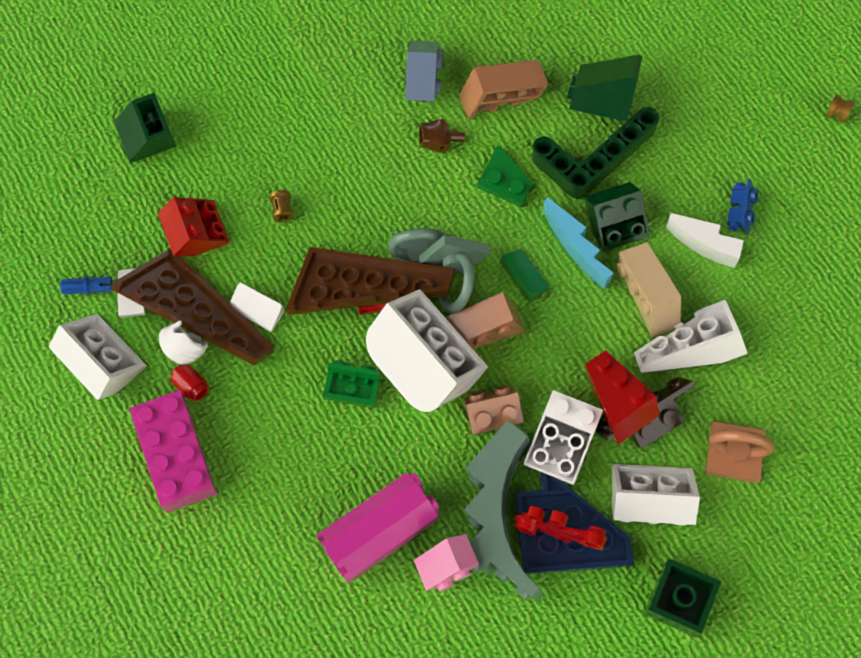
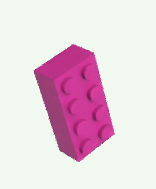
[129,390,218,513]

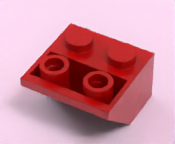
[158,197,229,257]

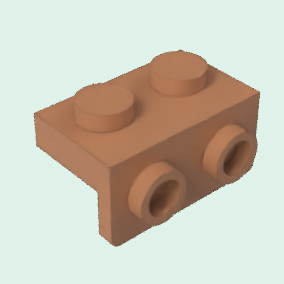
[463,385,524,434]

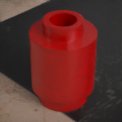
[170,364,209,402]

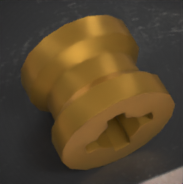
[825,94,855,124]

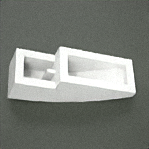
[666,213,744,268]

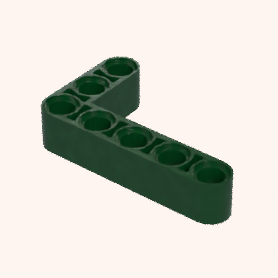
[532,107,659,199]

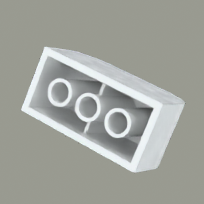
[366,289,488,412]

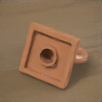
[705,421,775,484]

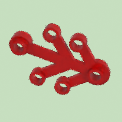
[514,506,607,550]

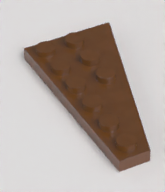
[286,247,456,315]
[111,249,275,366]

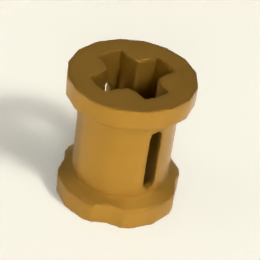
[269,190,295,223]

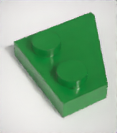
[477,146,533,207]

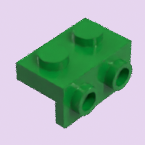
[323,361,381,408]

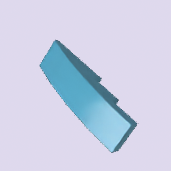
[543,197,613,289]

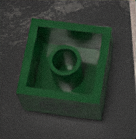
[644,558,722,638]

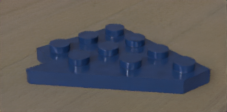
[515,472,634,575]

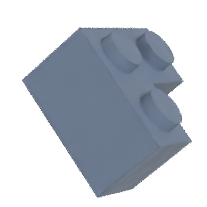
[405,40,443,101]

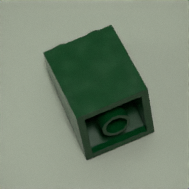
[567,55,642,122]

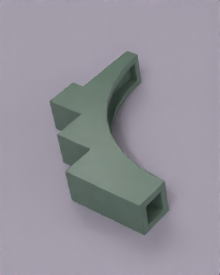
[464,420,543,603]

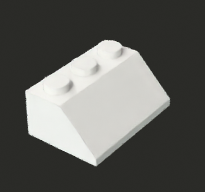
[49,314,147,400]
[612,464,700,526]

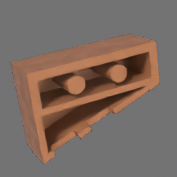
[459,60,548,120]
[445,292,526,349]

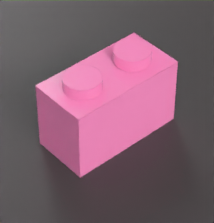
[414,534,479,592]

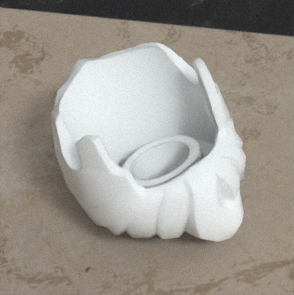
[159,320,208,364]

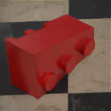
[585,350,660,445]

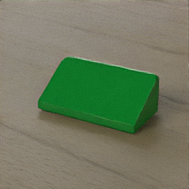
[500,249,550,302]

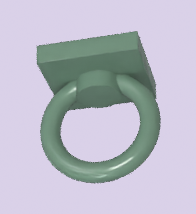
[388,228,446,263]
[419,235,490,314]

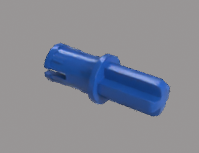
[60,275,113,296]

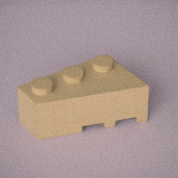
[617,242,681,338]

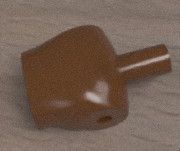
[418,119,465,152]

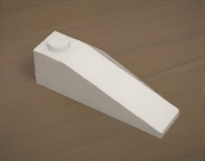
[634,300,748,373]

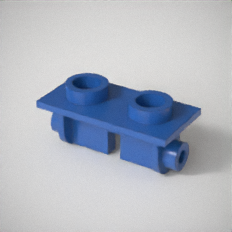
[727,179,758,235]

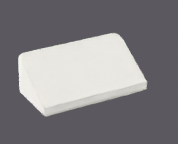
[230,283,285,332]

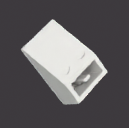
[523,390,603,485]

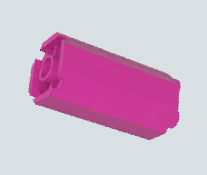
[316,472,439,584]

